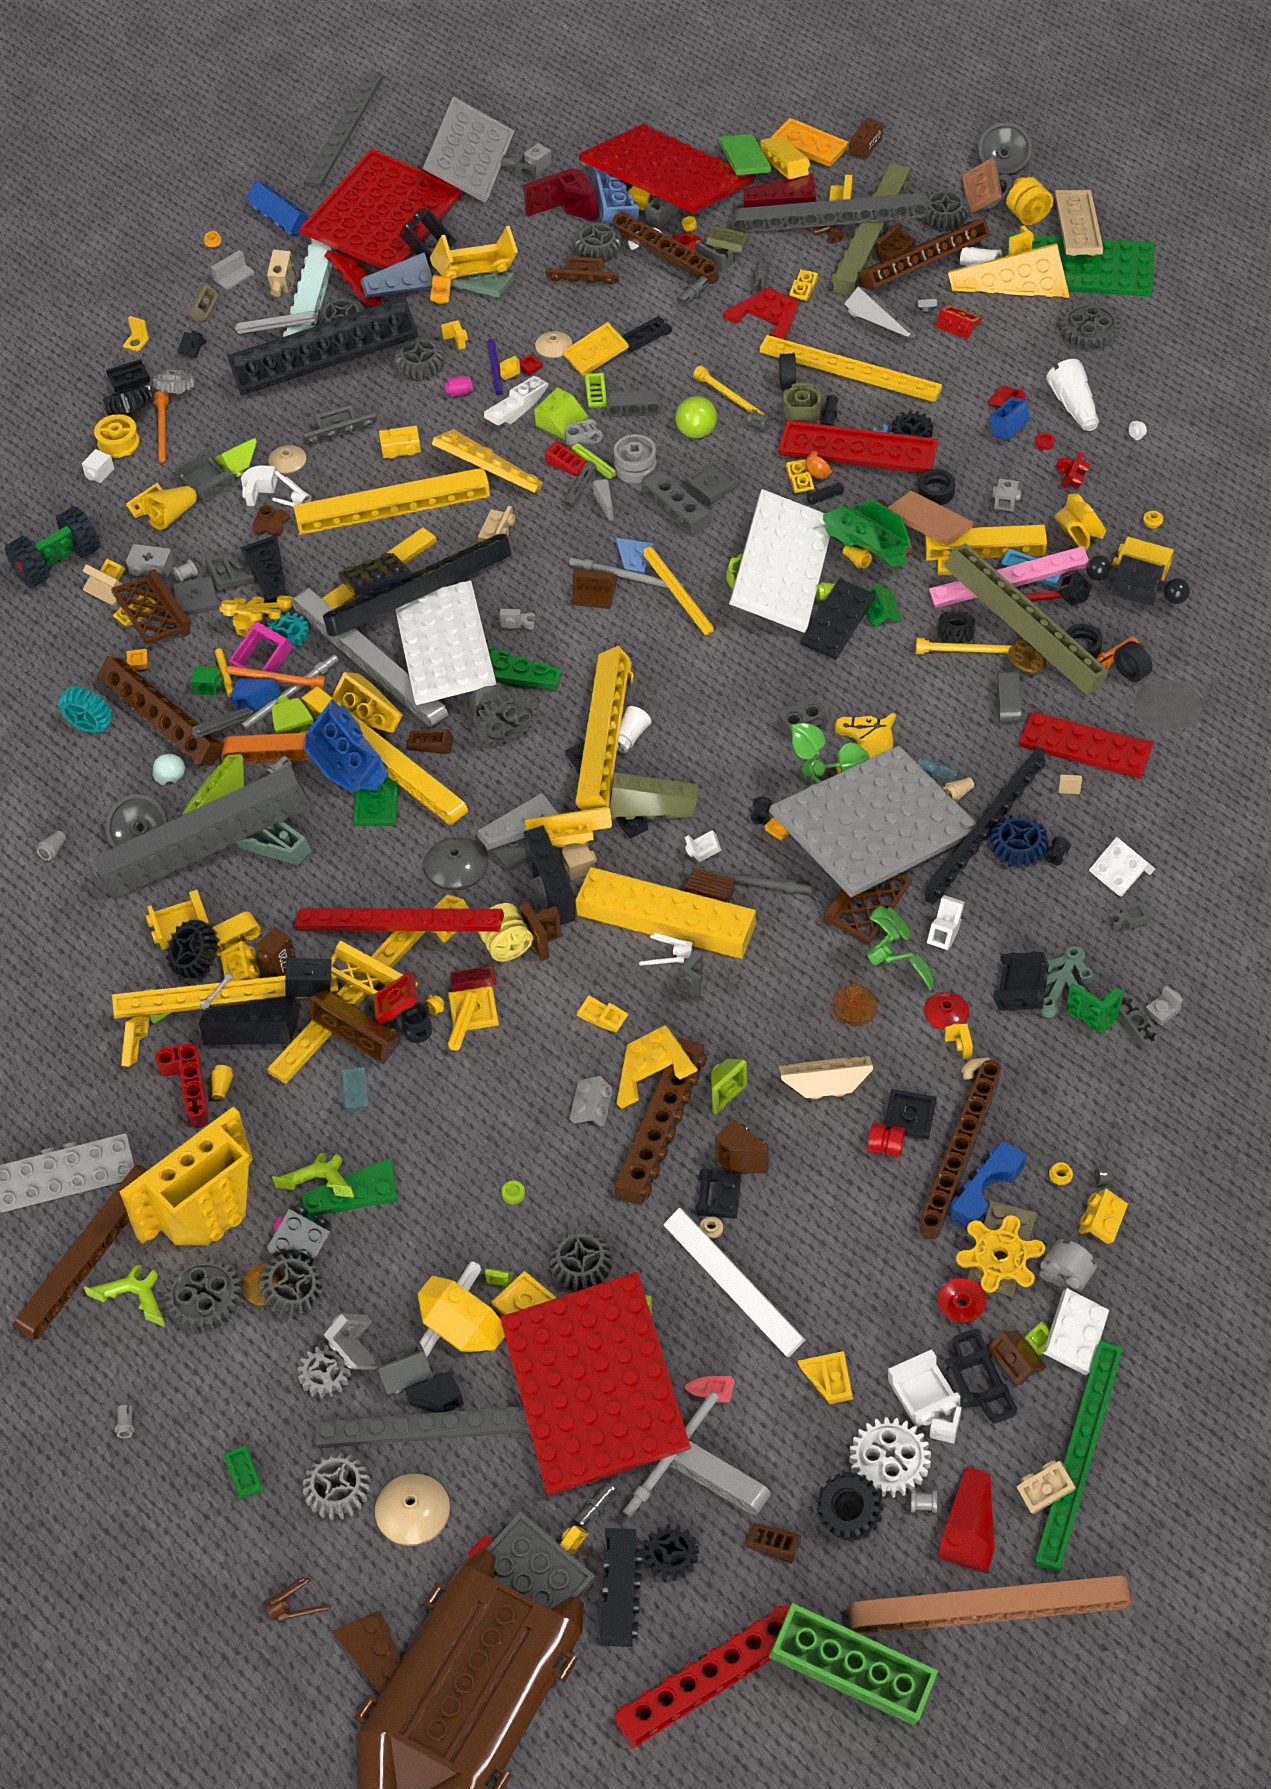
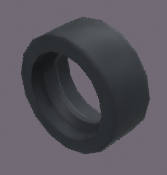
[779,353,796,390]
[918,469,955,505]
[1066,624,1103,659]
[1114,641,1153,683]

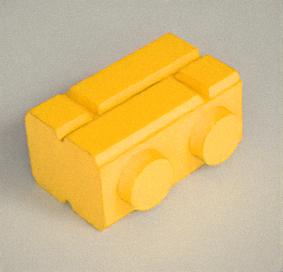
[379,425,421,458]

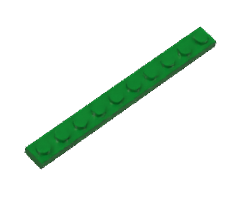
[1035,1341,1123,1573]

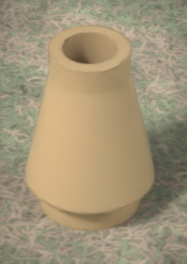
[943,777,974,802]

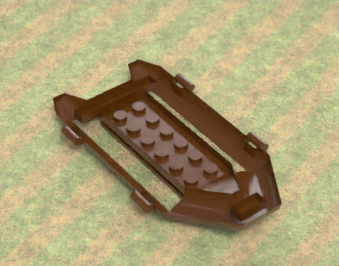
[354,1550,584,1789]

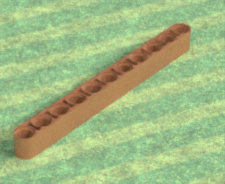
[848,1576,1132,1635]

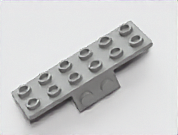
[0,1134,135,1213]

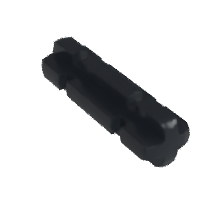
[807,482,844,504]

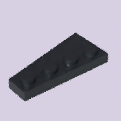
[240,534,287,603]

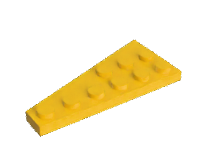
[948,243,1070,298]

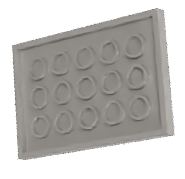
[422,97,514,203]

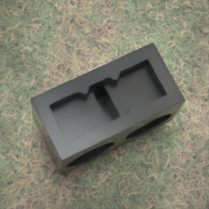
[778,697,827,741]

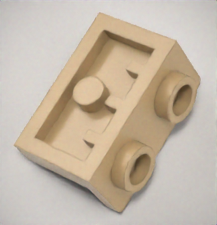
[478,506,515,542]
[1016,1460,1077,1514]

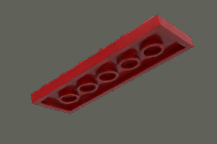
[1019,711,1154,779]

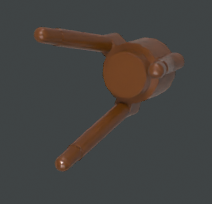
[264,1577,331,1622]

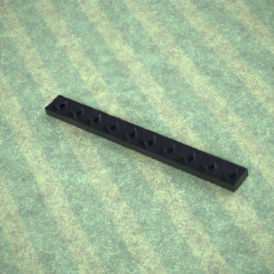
[925,747,1046,904]

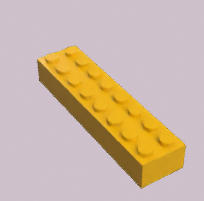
[575,867,756,959]

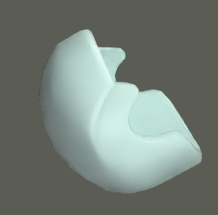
[152,754,185,785]

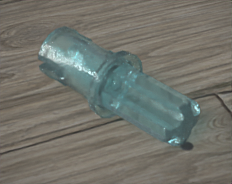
[917,757,959,781]

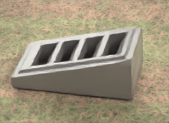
[592,479,614,521]

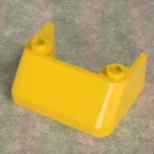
[430,226,518,280]

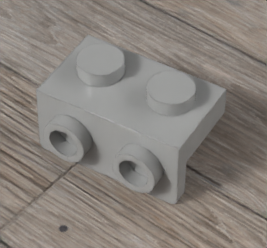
[569,1076,612,1126]

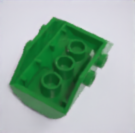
[823,499,911,568]

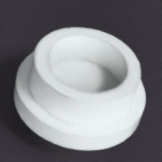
[1129,421,1147,440]

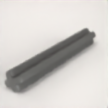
[191,707,254,738]

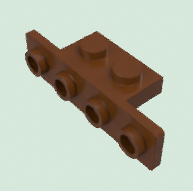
[545,256,619,284]

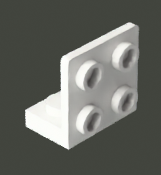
[1089,837,1155,896]

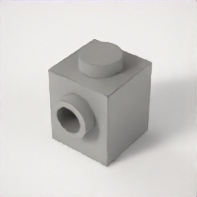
[524,143,552,174]

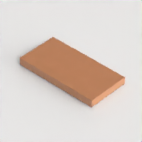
[888,491,973,546]

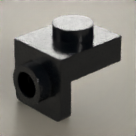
[178,331,207,359]

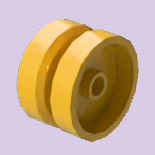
[1006,177,1053,225]

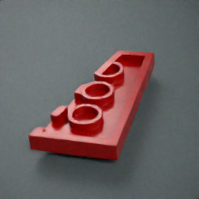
[324,250,383,307]

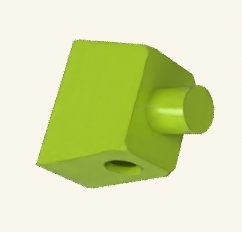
[271,695,314,734]

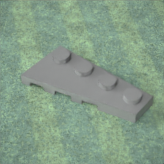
[478,793,559,850]

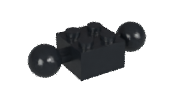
[1086,554,1190,605]

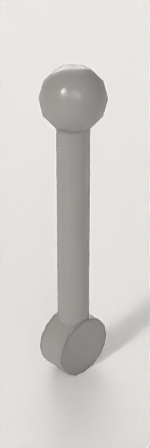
[201,973,233,1010]

